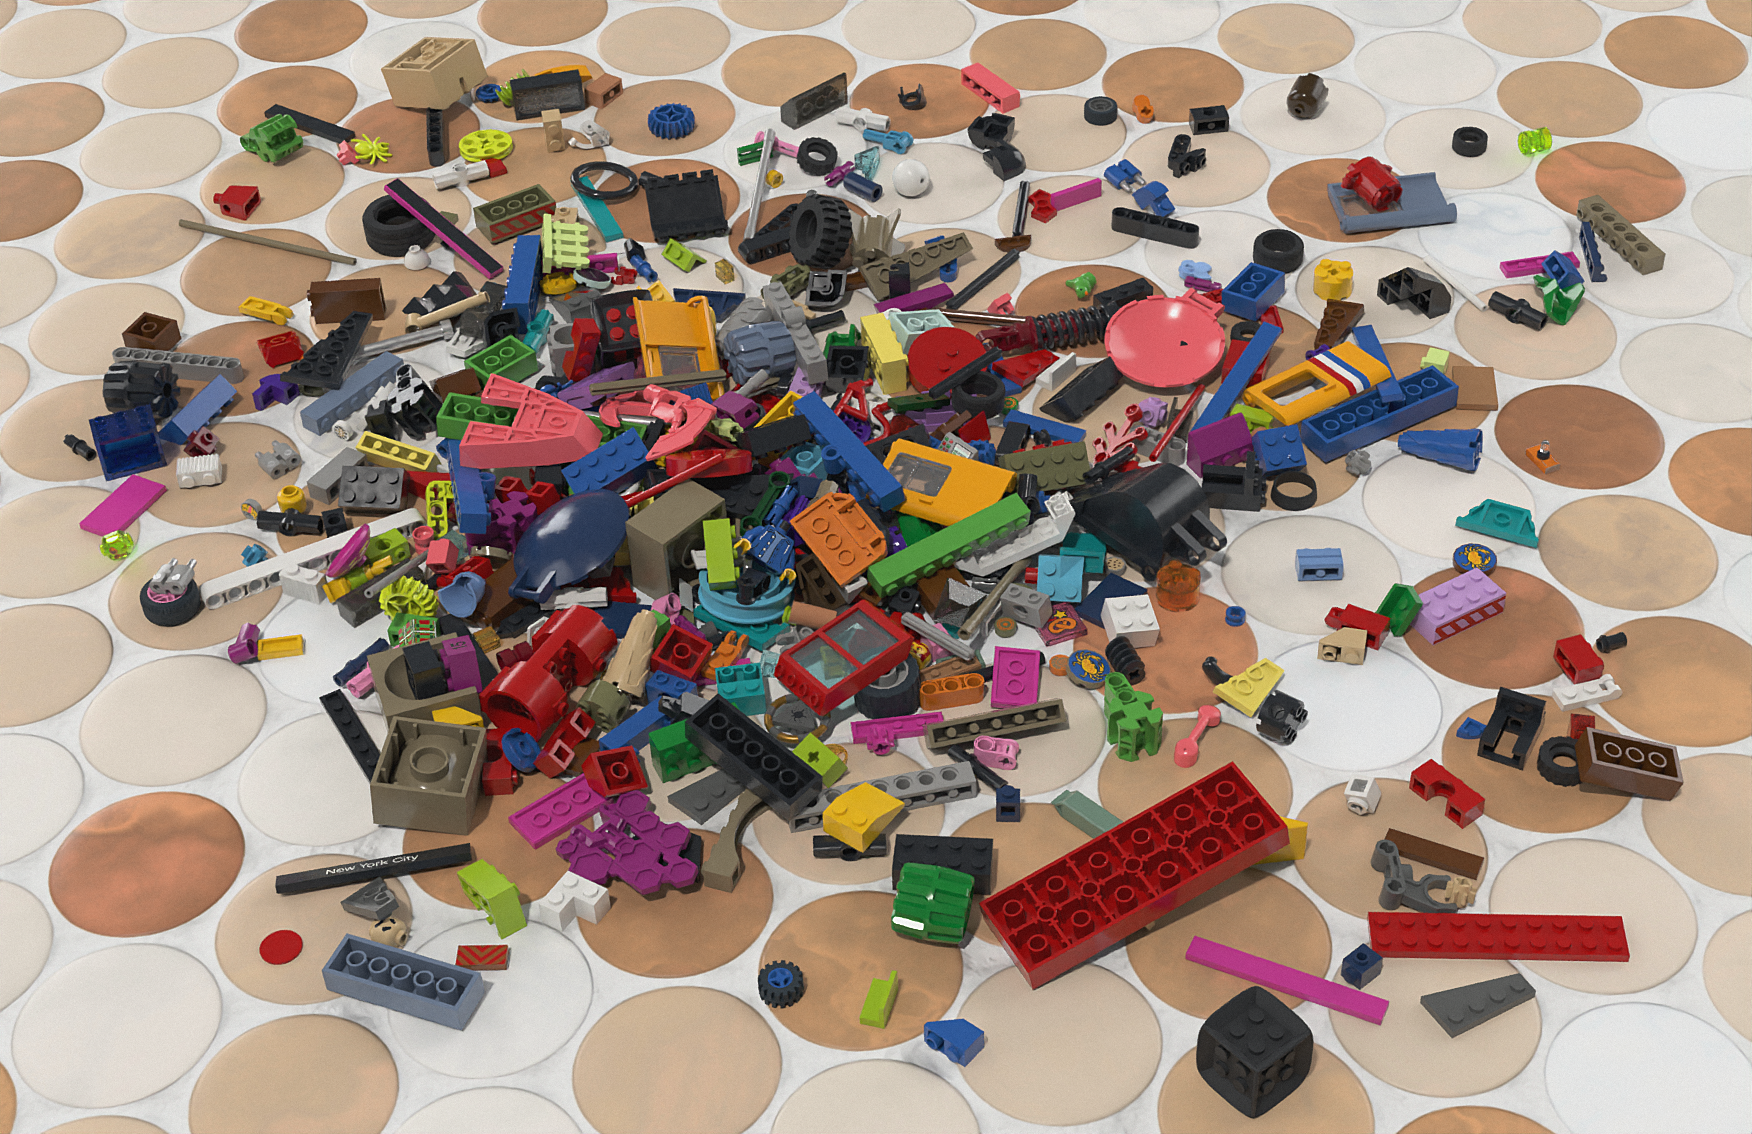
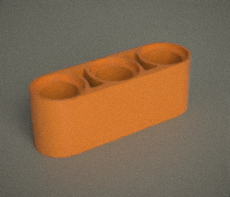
[919,673,984,711]

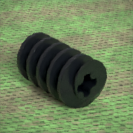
[1105,636,1146,686]

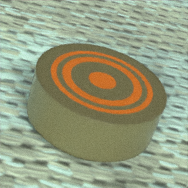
[994,617,1017,638]

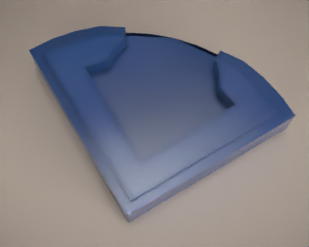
[1456,717,1487,739]

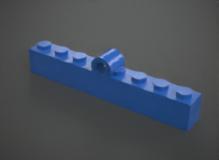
[793,391,905,512]
[447,440,496,534]

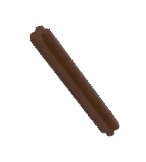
[934,308,1026,326]

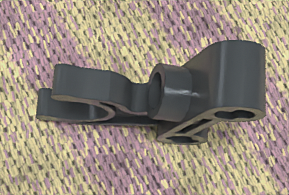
[1371,839,1458,913]

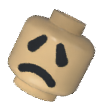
[369,916,408,948]

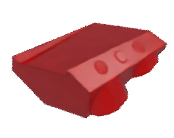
[256,330,304,369]

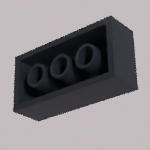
[892,834,993,895]

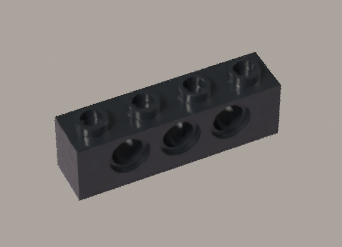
[866,424,933,472]

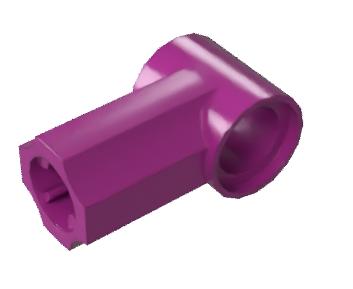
[228,622,260,664]

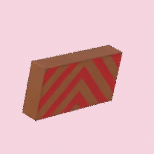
[455,945,509,970]

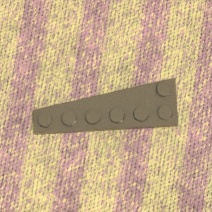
[859,232,973,301]

